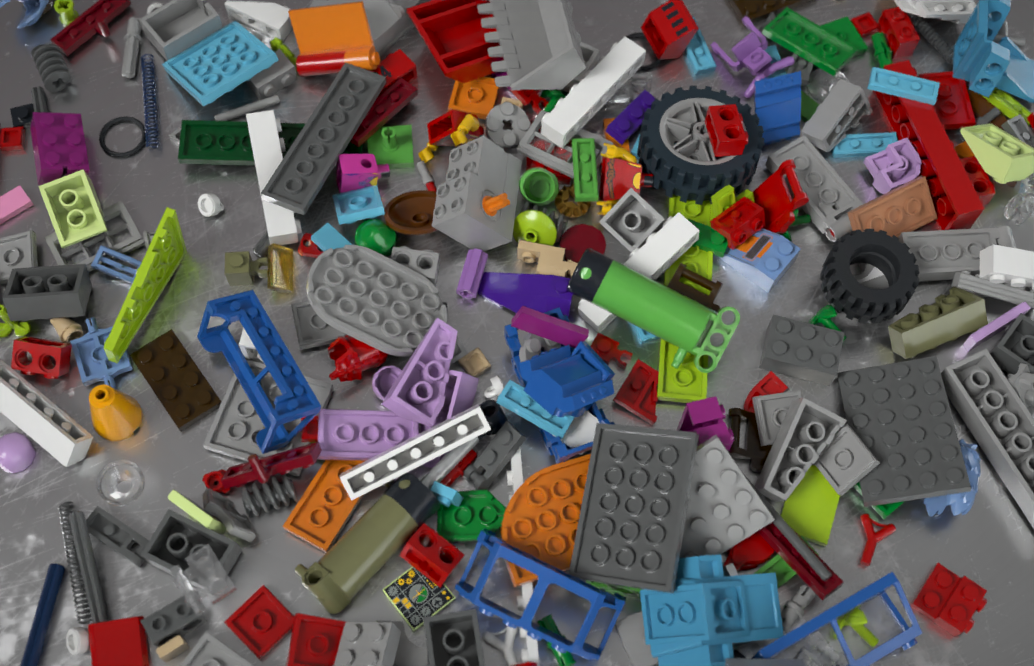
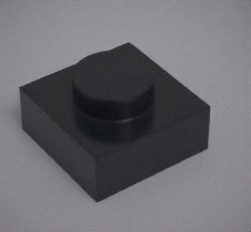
[10,103,34,129]

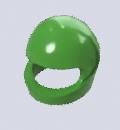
[519,167,559,206]

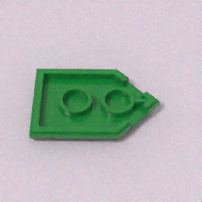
[437,490,506,542]

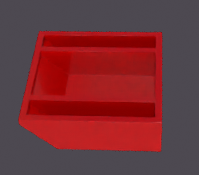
[407,0,504,83]

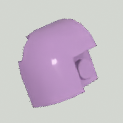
[864,138,922,194]

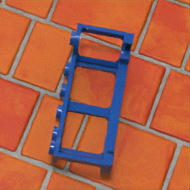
[504,307,615,464]
[455,528,627,660]

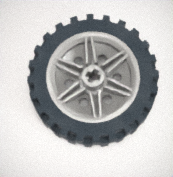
[637,85,764,205]

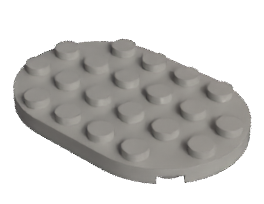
[306,245,447,357]

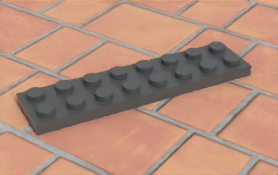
[261,62,386,215]

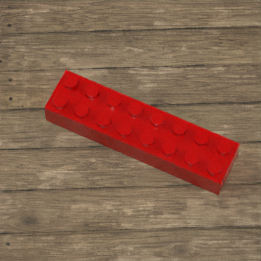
[872,60,984,230]

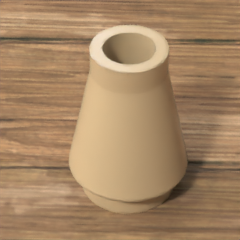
[50,317,84,344]

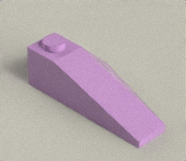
[381,317,458,426]
[420,370,479,468]

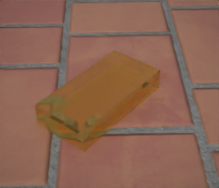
[267,243,293,295]

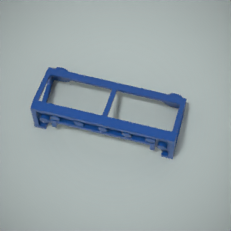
[197,290,322,454]
[751,572,922,666]

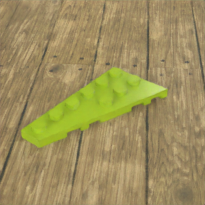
[104,207,187,364]

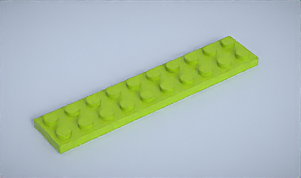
[657,195,714,403]

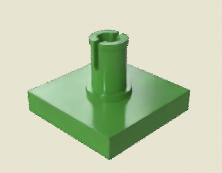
[367,125,414,169]

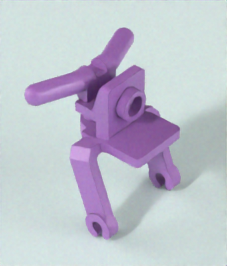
[710,16,795,99]

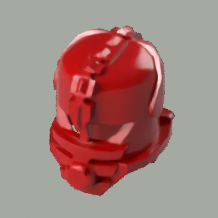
[328,335,388,382]

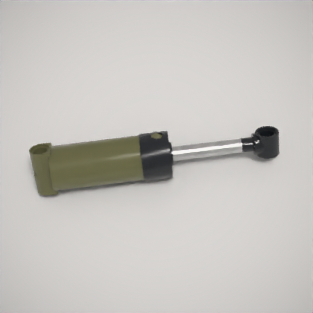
[295,400,508,614]

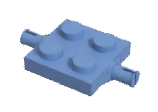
[70,317,133,389]

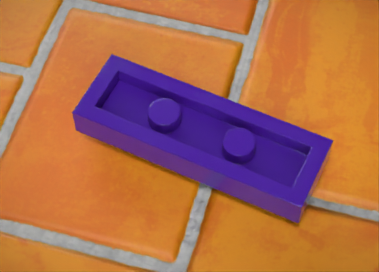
[605,89,656,145]

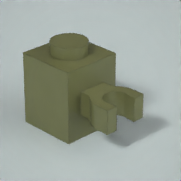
[224,251,269,286]

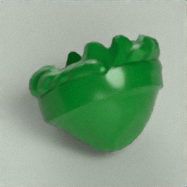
[355,219,397,257]

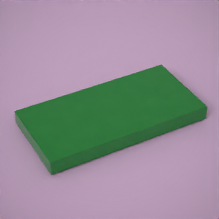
[762,7,859,76]

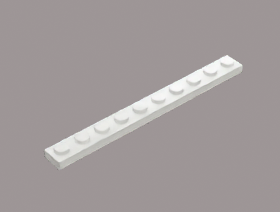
[507,448,539,666]

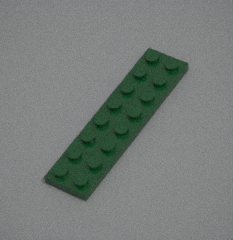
[178,120,363,168]

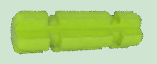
[270,37,297,72]

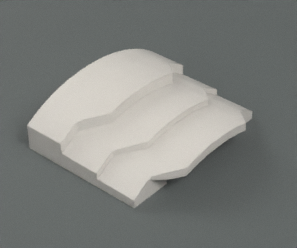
[894,0,976,24]

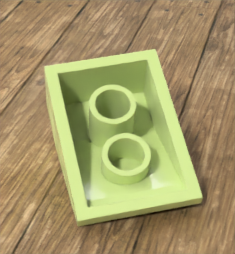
[960,123,1034,184]
[38,169,108,249]

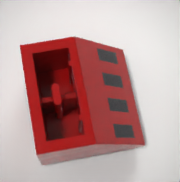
[640,0,699,60]

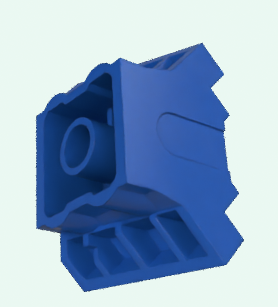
[754,71,801,146]
[519,344,615,417]

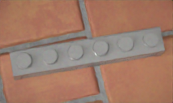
[951,270,1034,309]

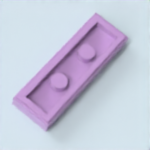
[963,302,1030,352]

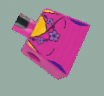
[336,154,390,193]

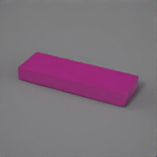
[511,306,589,349]

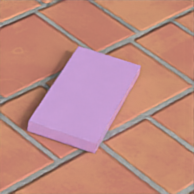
[317,409,419,460]

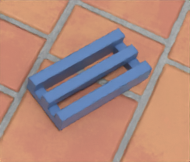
[91,245,142,284]

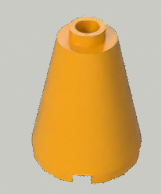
[89,384,143,441]

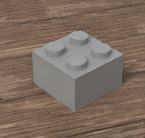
[599,188,665,252]

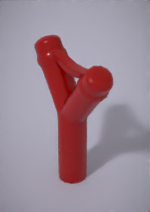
[860,514,896,566]

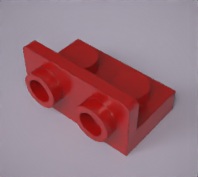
[710,196,765,250]

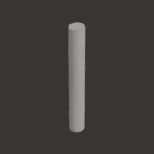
[214,95,280,121]

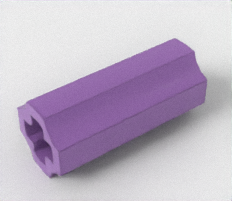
[456,248,488,299]

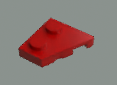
[613,359,659,425]

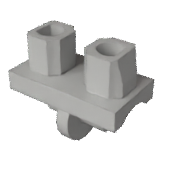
[1006,363,1034,408]

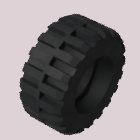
[820,229,920,324]

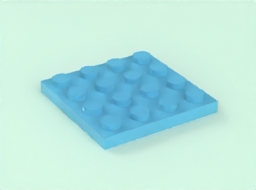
[162,21,279,106]

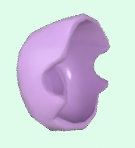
[372,365,402,401]
[0,432,36,473]

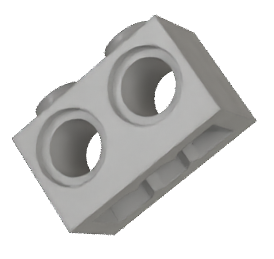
[390,246,440,287]

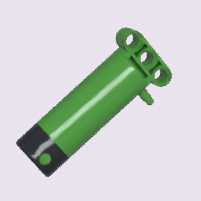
[566,248,740,373]

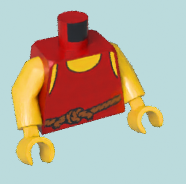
[418,110,484,163]
[596,143,653,215]

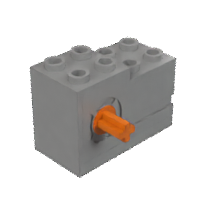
[432,136,522,252]

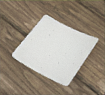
[550,411,599,455]

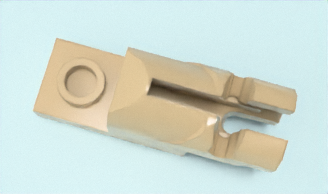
[517,240,578,278]

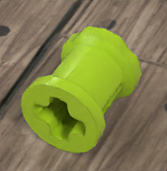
[54,0,79,26]

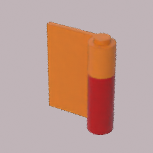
[288,1,380,77]

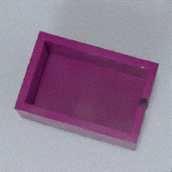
[30,112,90,185]
[677,396,734,451]

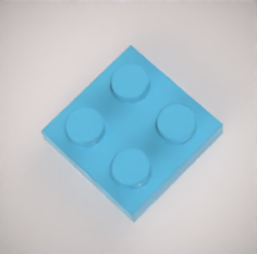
[332,185,385,225]

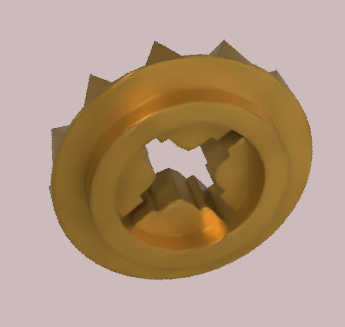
[555,183,591,218]

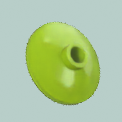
[513,210,557,246]

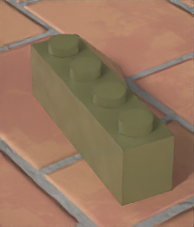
[888,287,988,359]

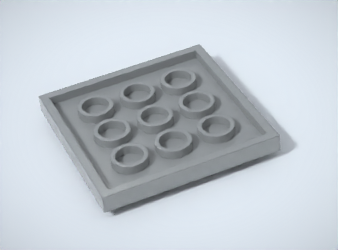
[203,359,334,477]
[679,435,775,558]

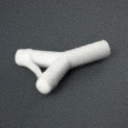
[482,626,518,666]

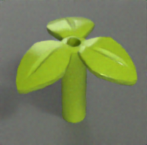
[0,304,31,338]
[833,605,879,647]

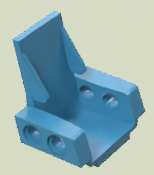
[952,0,1034,104]
[640,555,784,666]

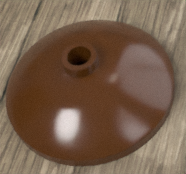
[384,190,438,236]

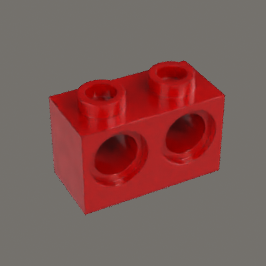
[878,7,920,59]
[704,104,748,157]
[961,156,996,205]
[11,336,72,379]
[399,523,465,587]

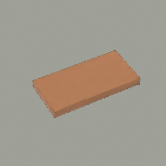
[847,176,938,238]

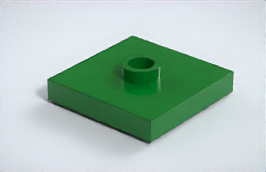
[820,16,868,57]

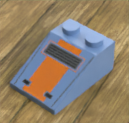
[715,228,801,293]

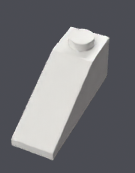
[225,1,293,42]

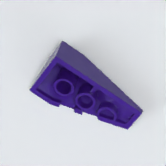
[478,272,574,318]

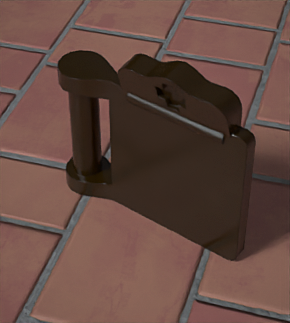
[667,263,723,312]
[728,408,772,473]

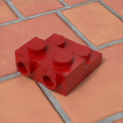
[910,563,988,637]

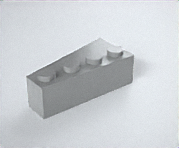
[755,397,847,501]

